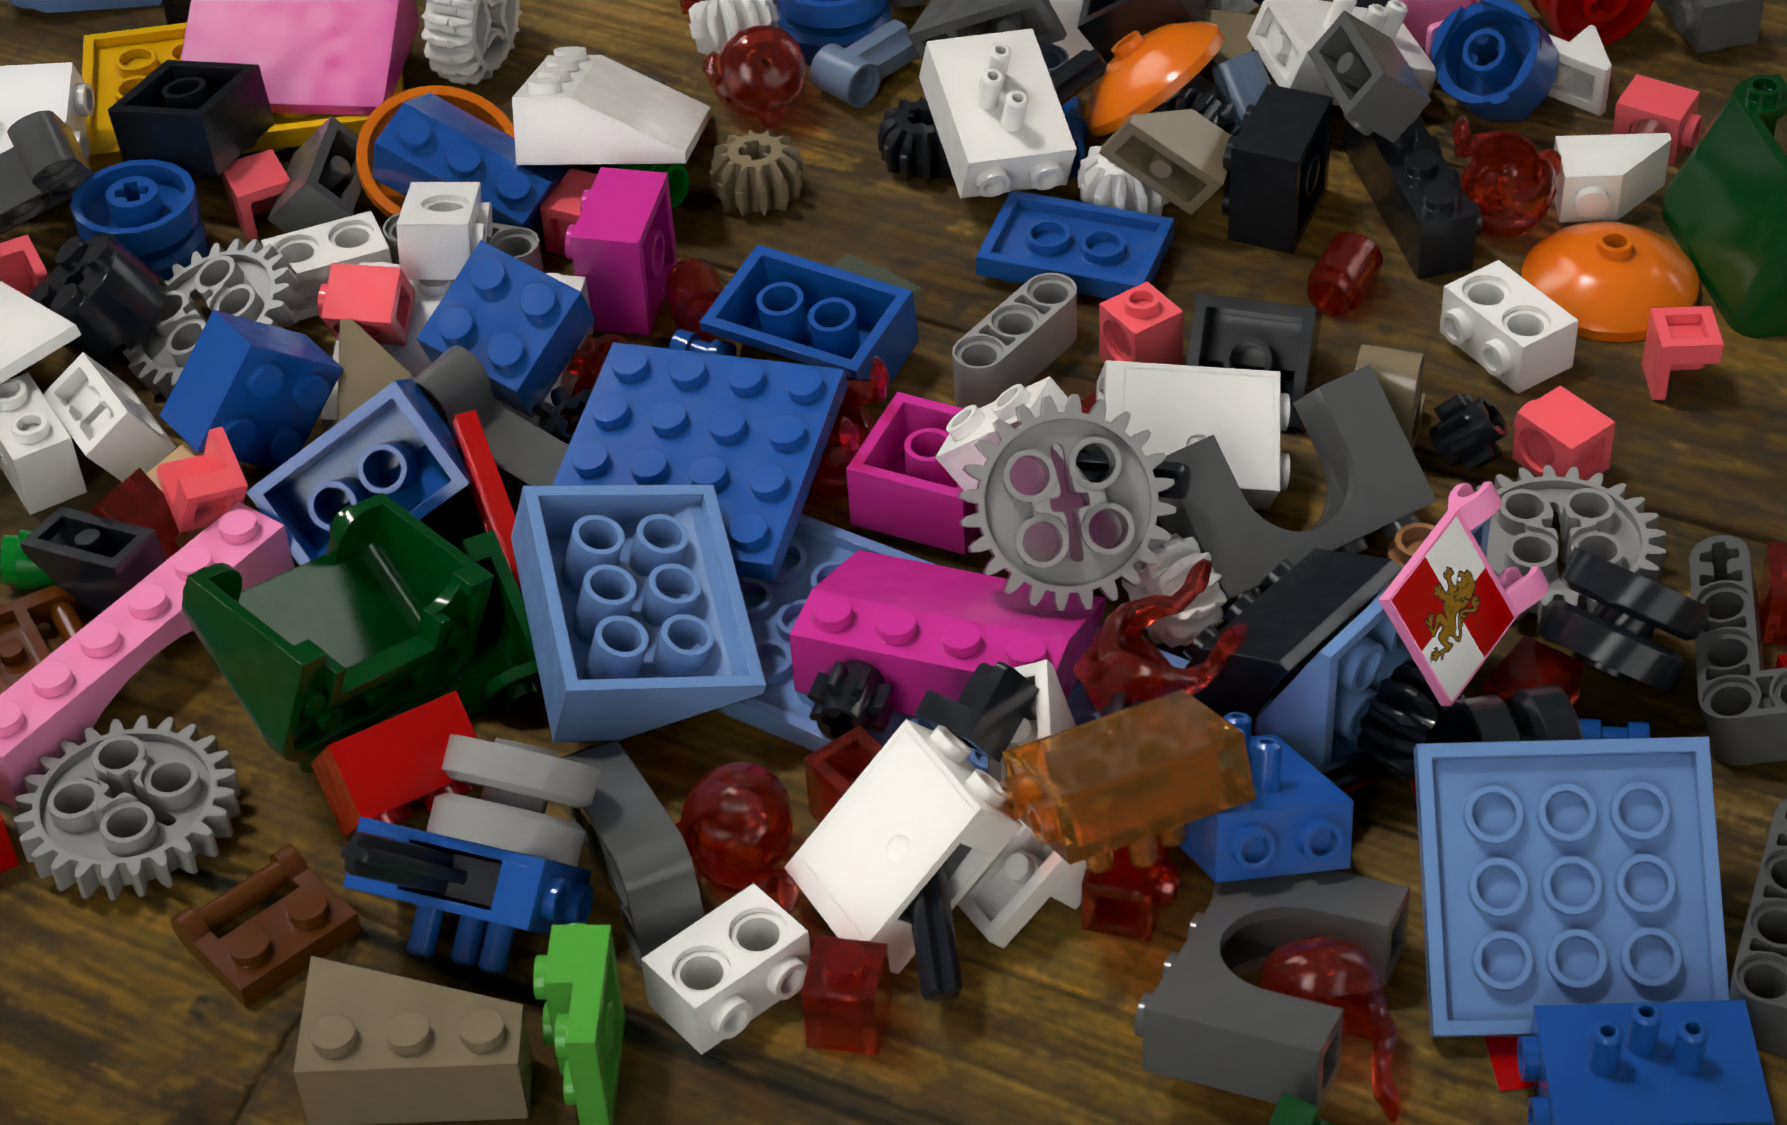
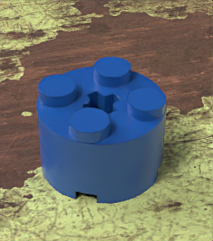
[1431,0,1559,122]

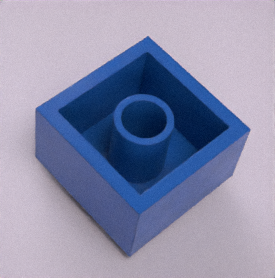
[416,240,595,418]
[160,310,344,469]

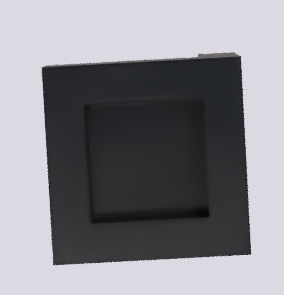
[915,661,1040,762]

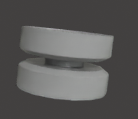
[426,734,600,867]

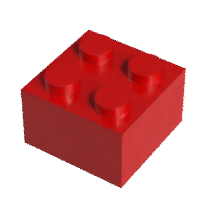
[311,691,478,837]

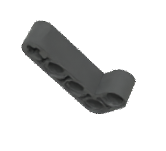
[0,110,94,235]
[413,345,569,509]
[1689,535,1787,765]
[559,740,705,971]
[1729,799,1787,1058]

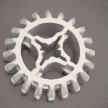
[421,0,523,85]

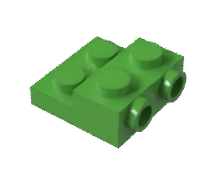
[533,923,626,1125]

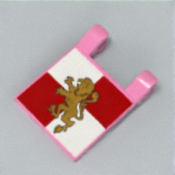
[1378,481,1550,706]

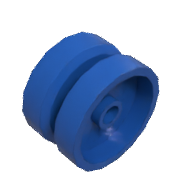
[776,0,892,66]
[70,159,210,290]

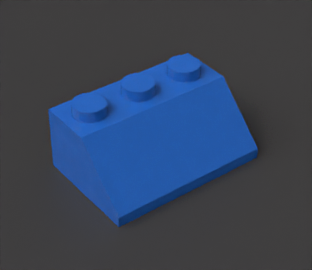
[372,92,570,233]
[699,244,919,381]
[246,379,472,566]

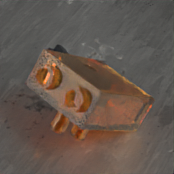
[1000,689,1256,873]

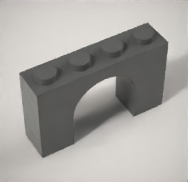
[1157,364,1437,609]
[1134,870,1410,1108]

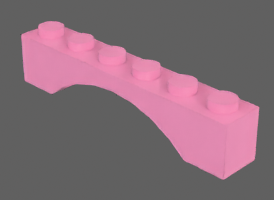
[0,502,295,811]

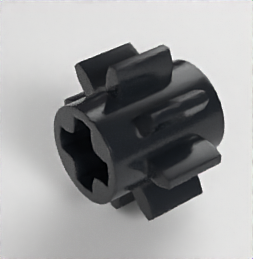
[531,385,591,445]
[1429,392,1508,471]
[807,660,894,745]

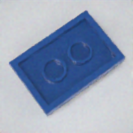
[976,190,1174,299]

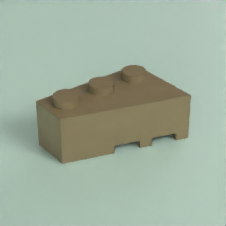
[293,956,534,1125]

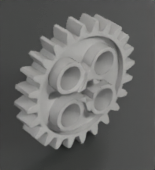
[123,238,303,400]
[958,394,1176,611]
[1476,465,1666,624]
[14,715,241,900]

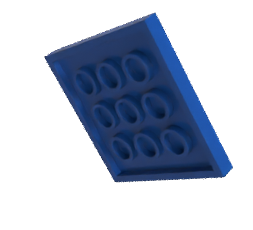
[552,342,848,581]

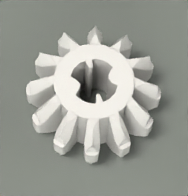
[688,0,780,55]
[1078,146,1170,216]
[1121,533,1227,649]

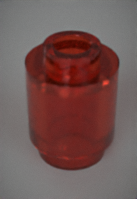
[1307,232,1383,317]
[664,258,724,340]

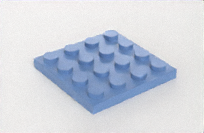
[1413,737,1730,1039]

